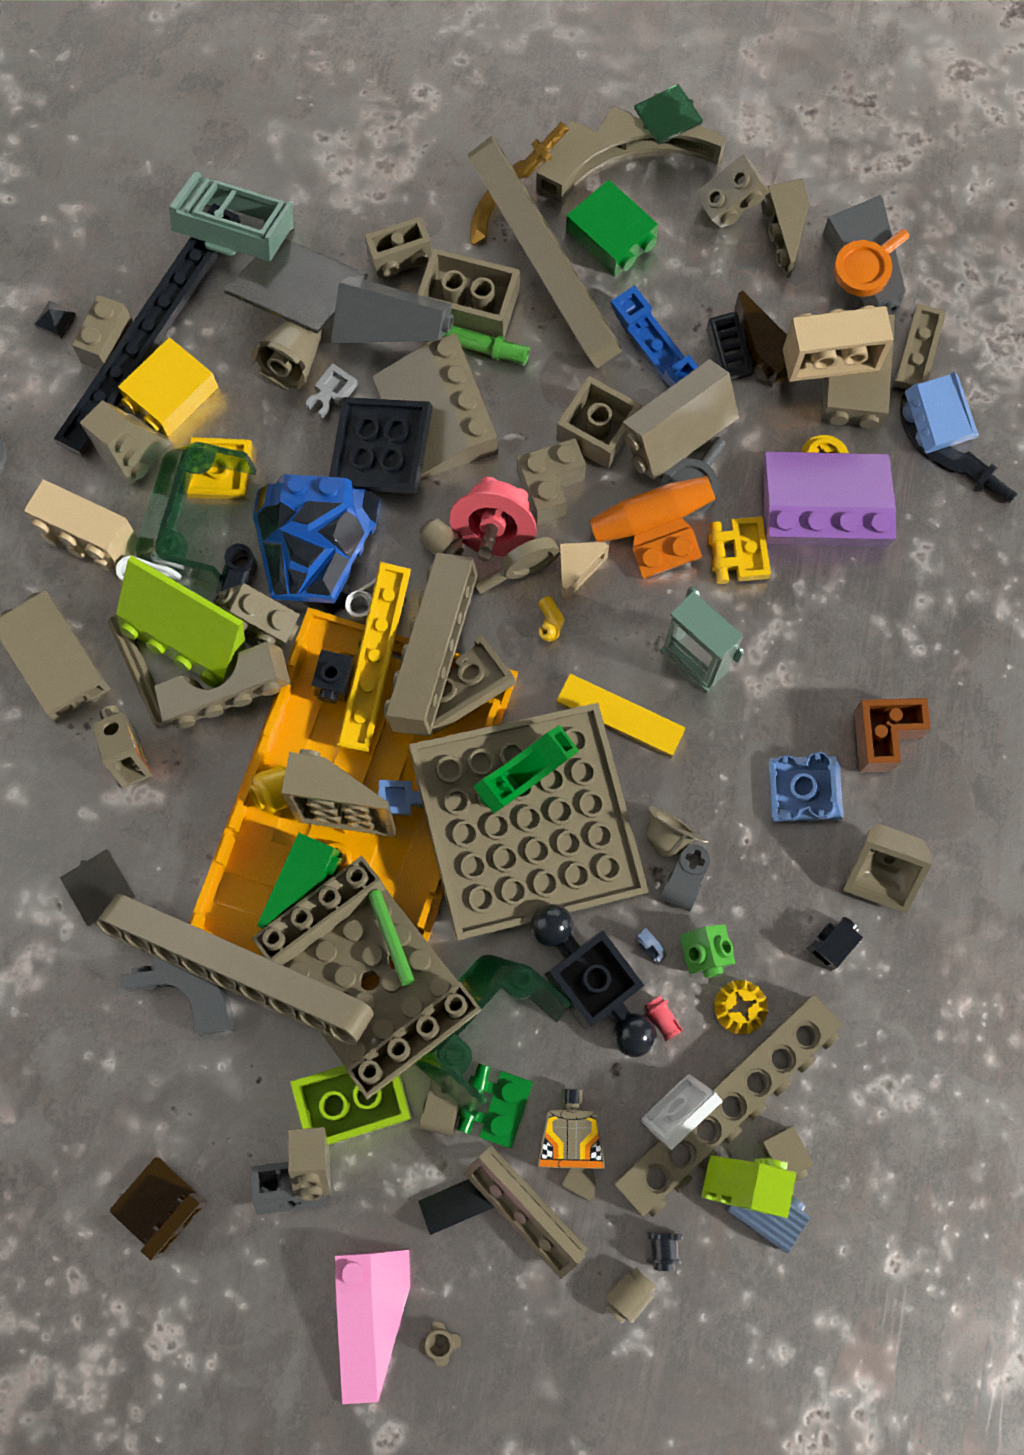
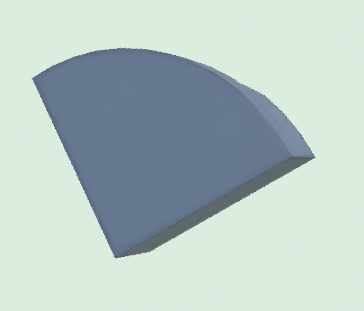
[635,928,667,964]

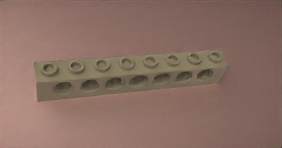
[613,994,843,1217]

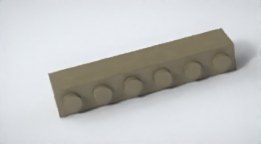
[384,553,478,737]

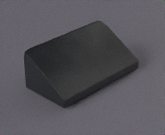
[418,1179,494,1235]

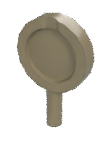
[475,537,560,594]

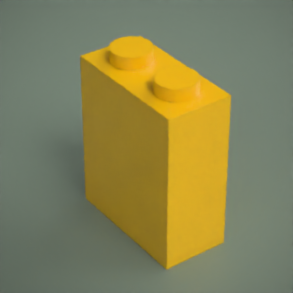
[118,337,219,437]

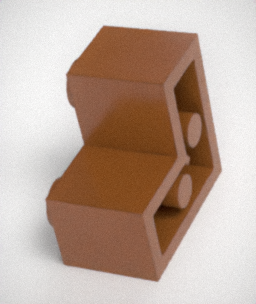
[854,698,931,773]

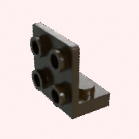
[110,1157,208,1261]

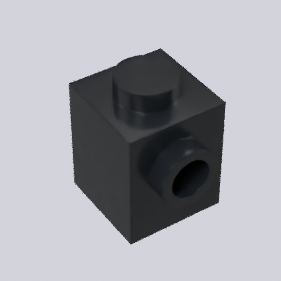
[311,649,355,704]

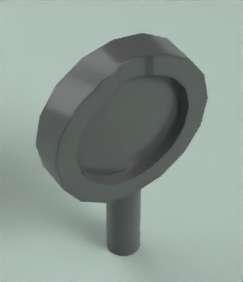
[660,437,726,516]

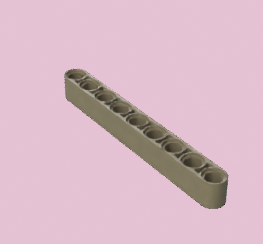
[468,136,623,368]
[96,894,374,1045]

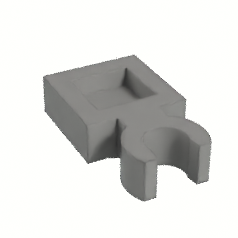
[306,363,358,420]

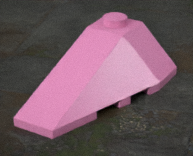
[335,1249,411,1404]

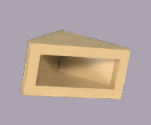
[559,542,609,600]

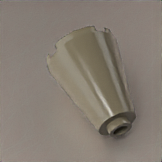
[251,306,325,390]

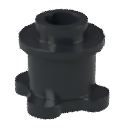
[647,1232,683,1271]

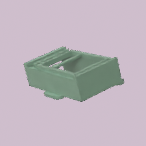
[169,171,294,262]
[660,586,744,693]

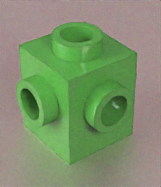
[680,924,736,978]

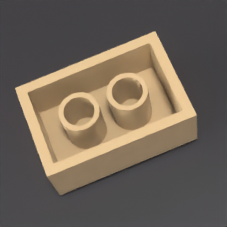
[783,306,894,382]
[24,479,141,571]

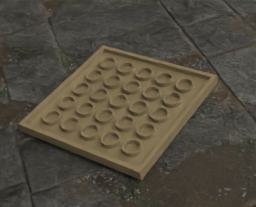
[408,703,649,941]

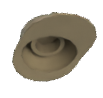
[645,806,709,857]

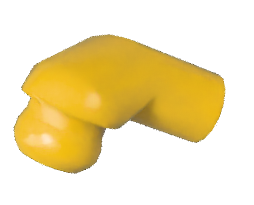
[538,596,565,642]

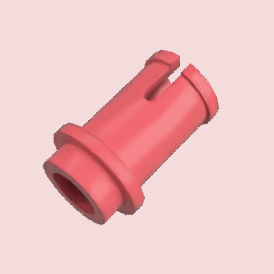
[644,995,684,1041]

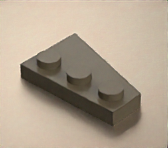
[432,633,516,734]

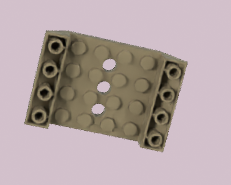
[251,856,482,1100]

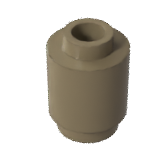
[419,518,466,556]
[605,1267,657,1324]

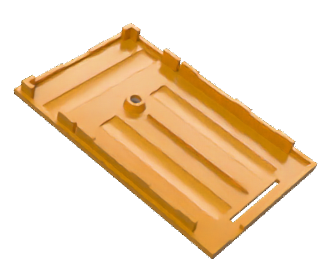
[189,607,518,990]

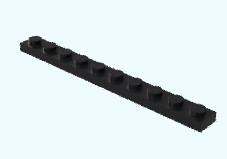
[54,203,240,457]

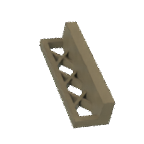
[463,1145,588,1279]

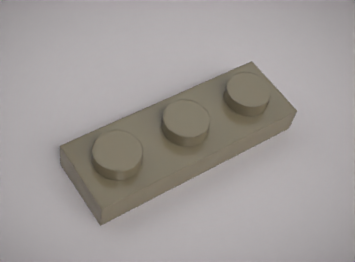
[893,303,947,390]

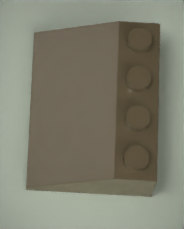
[373,333,498,480]
[281,749,397,838]

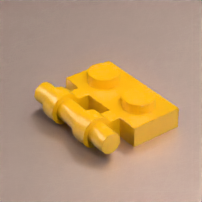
[707,516,771,584]

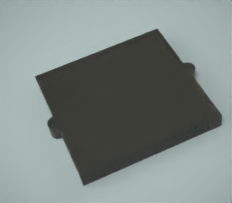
[60,849,136,926]

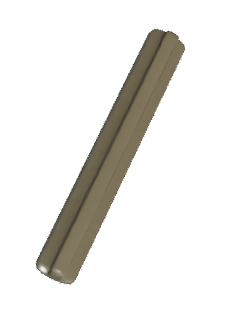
[107,615,168,727]

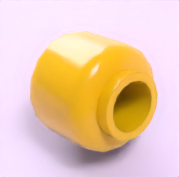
[249,765,289,814]

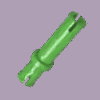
[443,325,530,366]

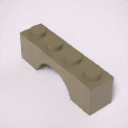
[154,641,291,729]

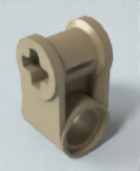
[419,1067,464,1137]

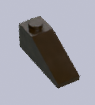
[734,290,788,388]

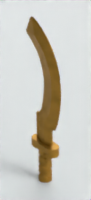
[470,121,569,245]

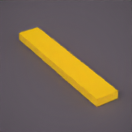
[337,562,411,754]

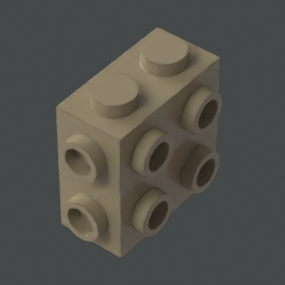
[213,583,300,647]

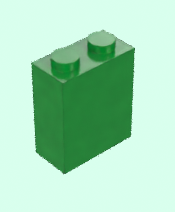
[566,180,659,277]

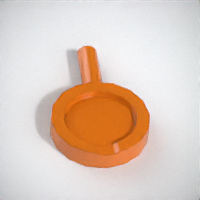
[833,229,909,297]

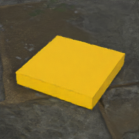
[184,437,253,500]

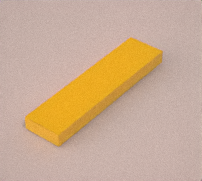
[556,674,686,758]

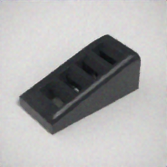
[706,312,754,380]

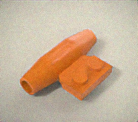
[589,476,716,579]

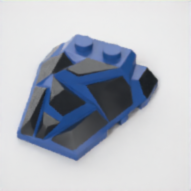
[253,474,380,603]

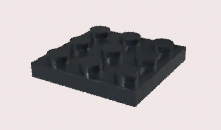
[329,397,433,494]

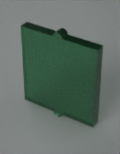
[634,84,703,145]

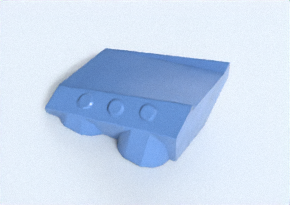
[902,371,979,454]
[769,752,844,822]

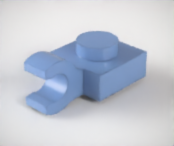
[378,780,423,816]

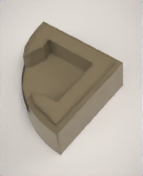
[561,1168,596,1203]

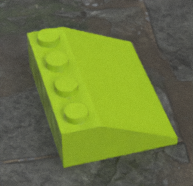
[116,555,246,688]

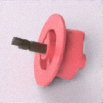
[449,477,537,562]

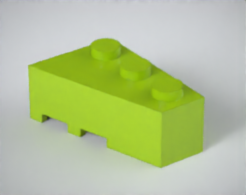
[701,1155,797,1218]

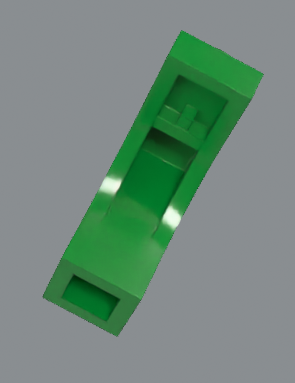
[473,725,579,814]

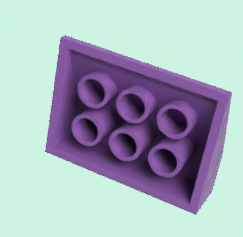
[764,452,896,547]

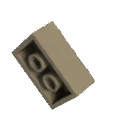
[417,248,520,338]

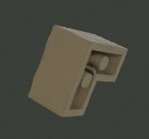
[517,438,586,526]

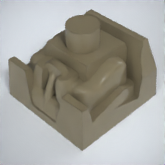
[843,823,932,914]

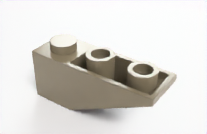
[761,179,810,278]

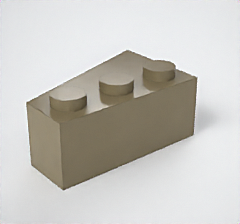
[80,400,173,485]

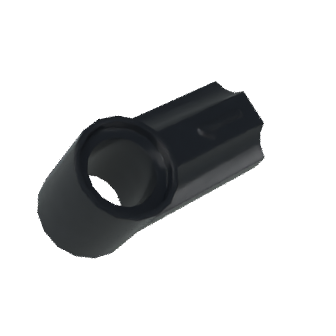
[213,543,258,600]

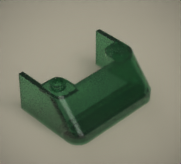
[135,442,257,584]
[414,954,572,1118]

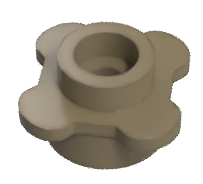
[419,1321,461,1367]

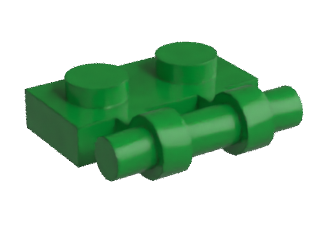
[457,1063,533,1149]

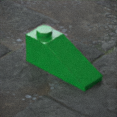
[257,832,342,929]

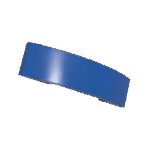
[610,285,699,387]

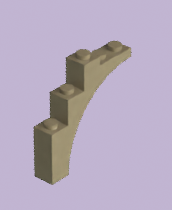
[536,92,727,202]

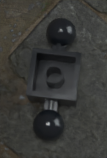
[531,904,657,1057]

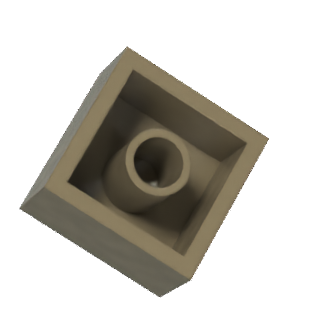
[556,376,642,469]

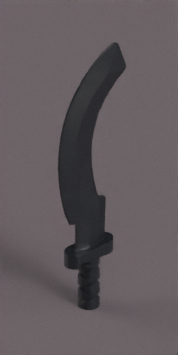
[901,394,1018,503]

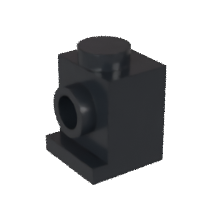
[806,917,863,971]

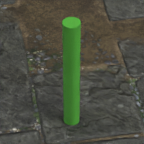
[368,889,415,987]

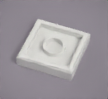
[640,1074,723,1150]

